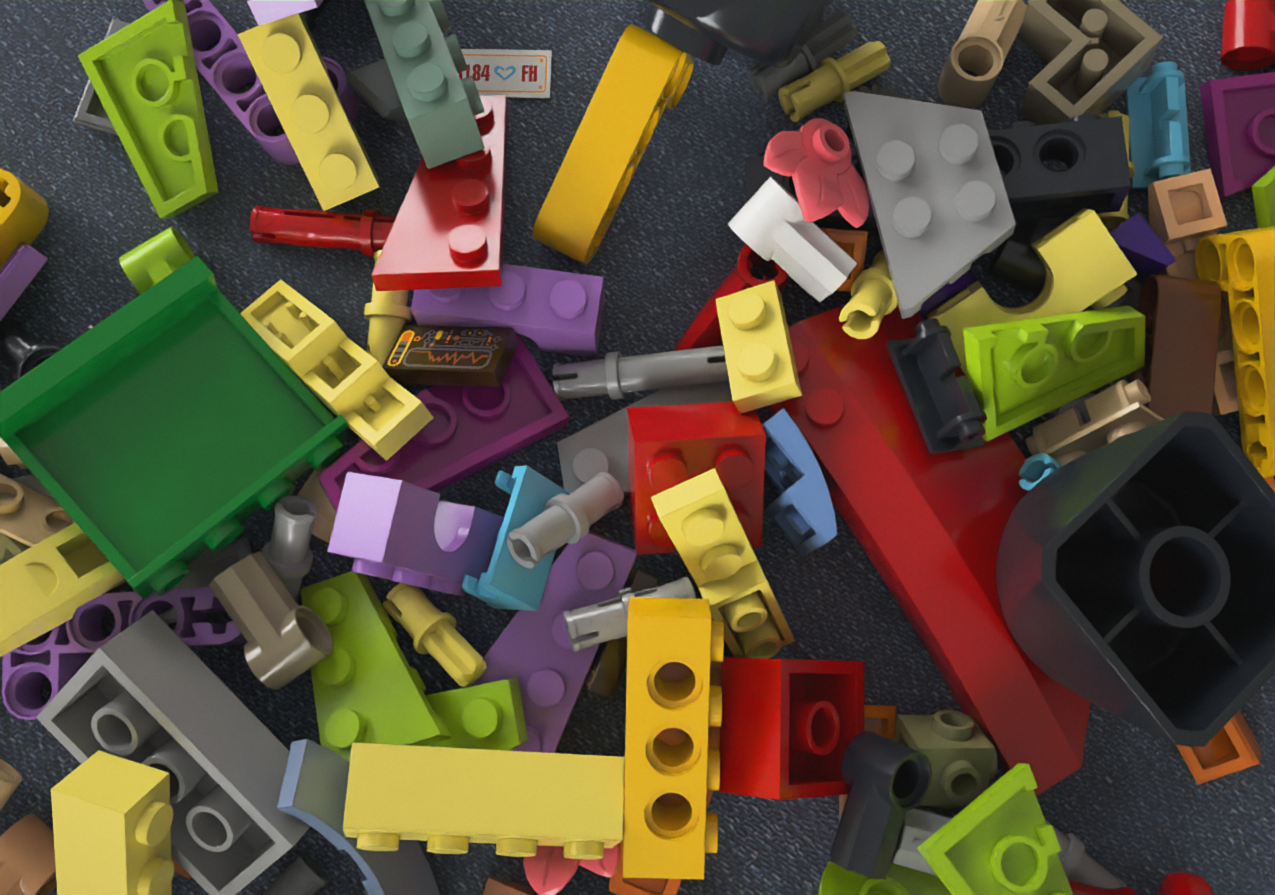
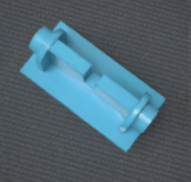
[1125,61,1191,190]

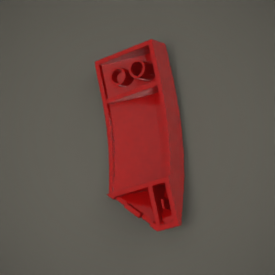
[766,305,1091,797]

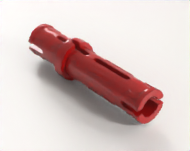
[250,205,396,257]

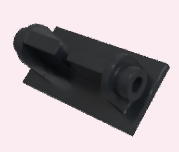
[885,318,987,454]

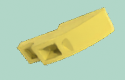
[651,468,795,659]
[0,523,127,657]

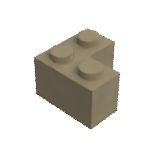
[1019,0,1163,125]

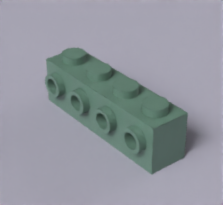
[364,0,485,169]

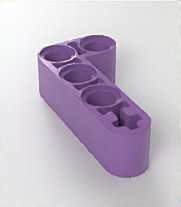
[143,0,360,165]
[2,587,247,720]

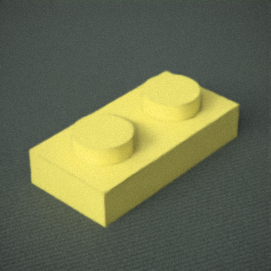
[715,280,802,414]

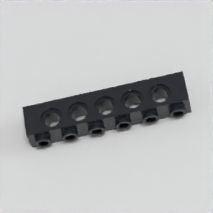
[745,114,1131,237]

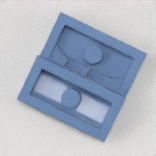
[762,408,838,557]

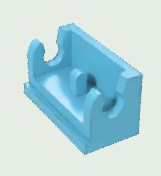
[461,465,570,611]

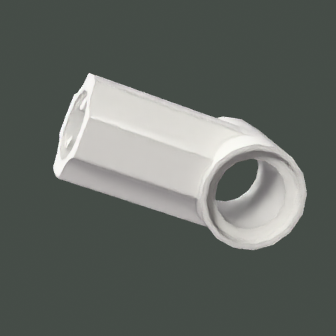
[728,176,857,302]

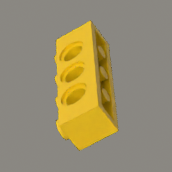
[623,597,724,880]

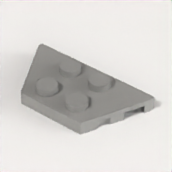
[844,91,1016,319]

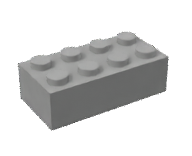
[36,610,311,895]

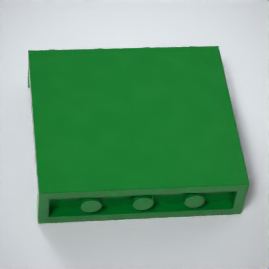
[0,256,347,599]

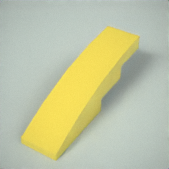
[240,279,434,461]

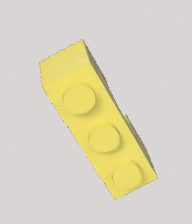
[237,13,379,211]
[927,208,1137,376]

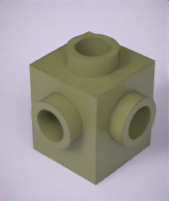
[893,710,997,809]

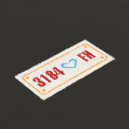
[458,49,552,98]

